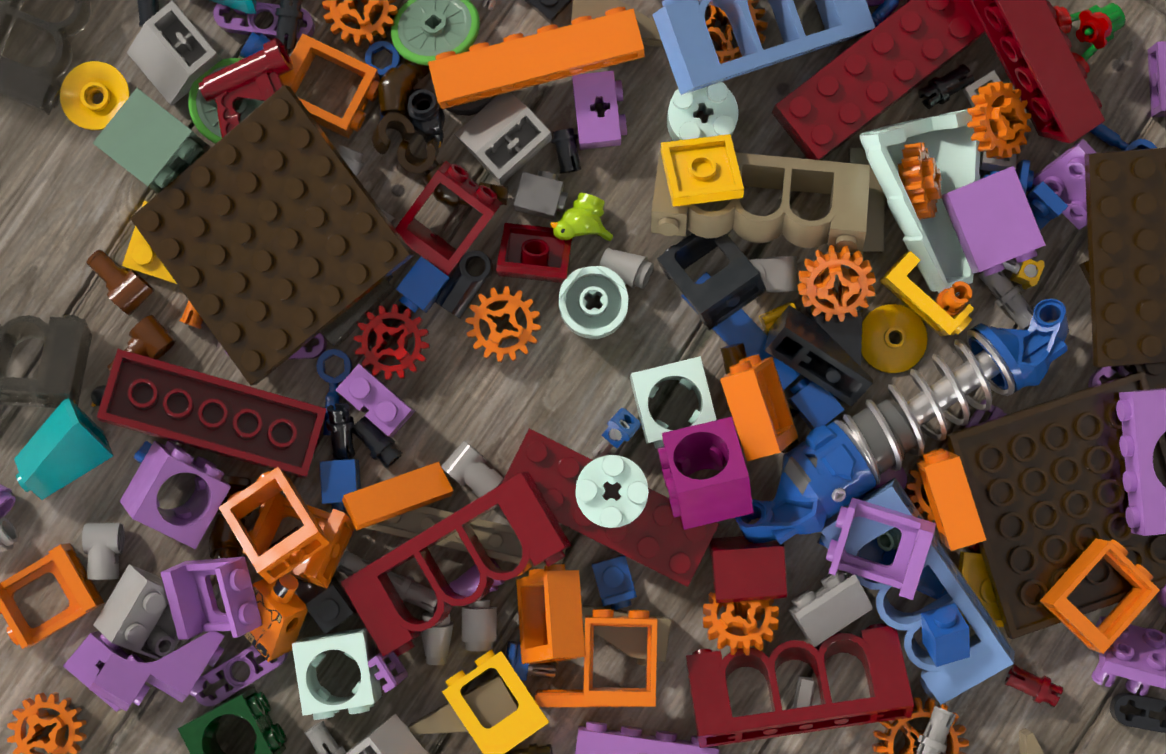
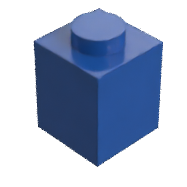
[396,256,450,313]
[787,377,845,430]
[320,459,361,510]
[921,603,970,667]

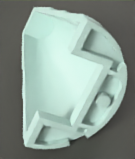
[859,109,981,294]

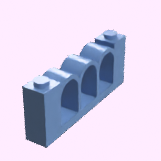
[652,0,875,95]
[821,478,1015,705]

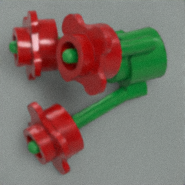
[1054,3,1126,74]

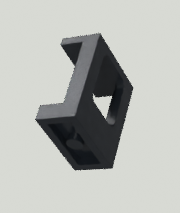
[657,233,767,331]

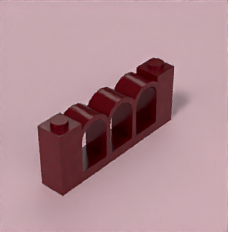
[341,472,571,657]
[686,623,914,748]

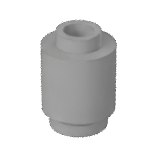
[462,599,497,651]

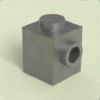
[514,171,568,220]

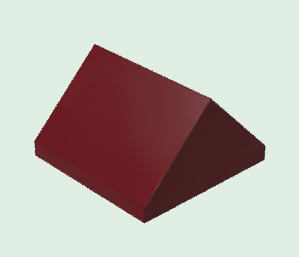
[496,223,572,283]
[709,536,787,603]

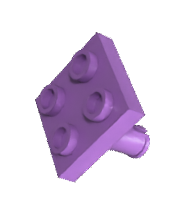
[1033,139,1097,230]
[1092,616,1166,696]

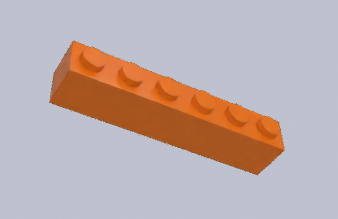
[428,7,645,109]

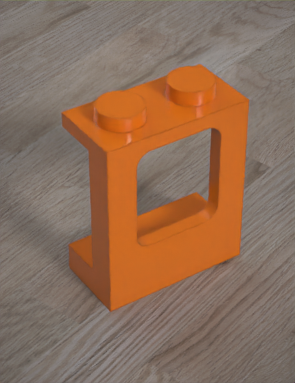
[242,493,355,589]
[0,543,104,649]

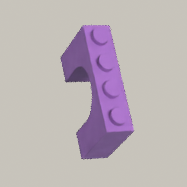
[1116,388,1166,536]
[575,721,719,754]

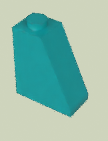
[14,397,114,500]

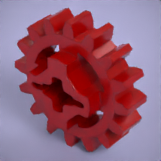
[353,304,430,380]

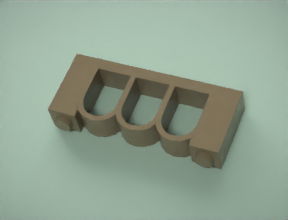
[651,145,870,253]

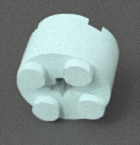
[667,82,738,141]
[558,266,629,339]
[576,455,649,528]

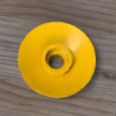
[60,61,130,130]
[861,304,927,373]

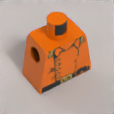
[244,574,307,662]

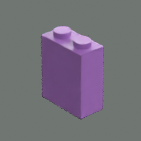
[942,166,1045,277]

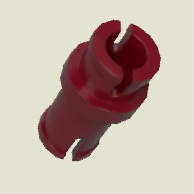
[1004,664,1063,707]

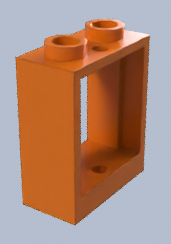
[280,33,380,139]
[720,354,798,461]
[916,448,986,551]
[218,467,330,584]
[1040,538,1160,654]
[516,564,585,664]
[583,609,657,707]

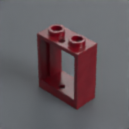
[395,161,502,276]

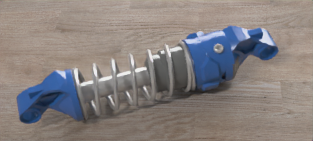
[735,298,1069,545]

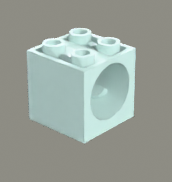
[630,356,716,449]
[292,628,382,720]

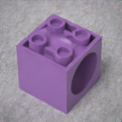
[120,440,231,549]

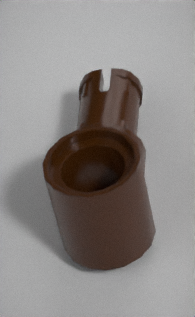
[86,250,154,316]
[107,315,176,372]

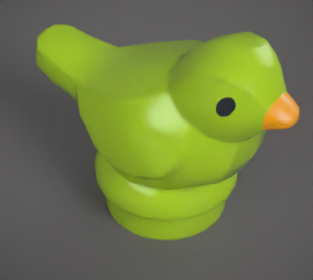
[550,193,613,241]

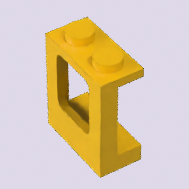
[879,251,974,336]
[442,650,549,754]

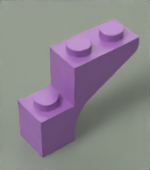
[89,631,224,711]

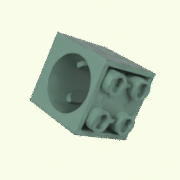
[93,88,207,193]

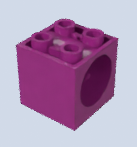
[658,417,754,530]

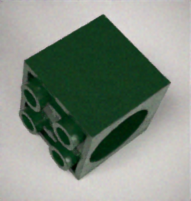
[178,687,287,754]

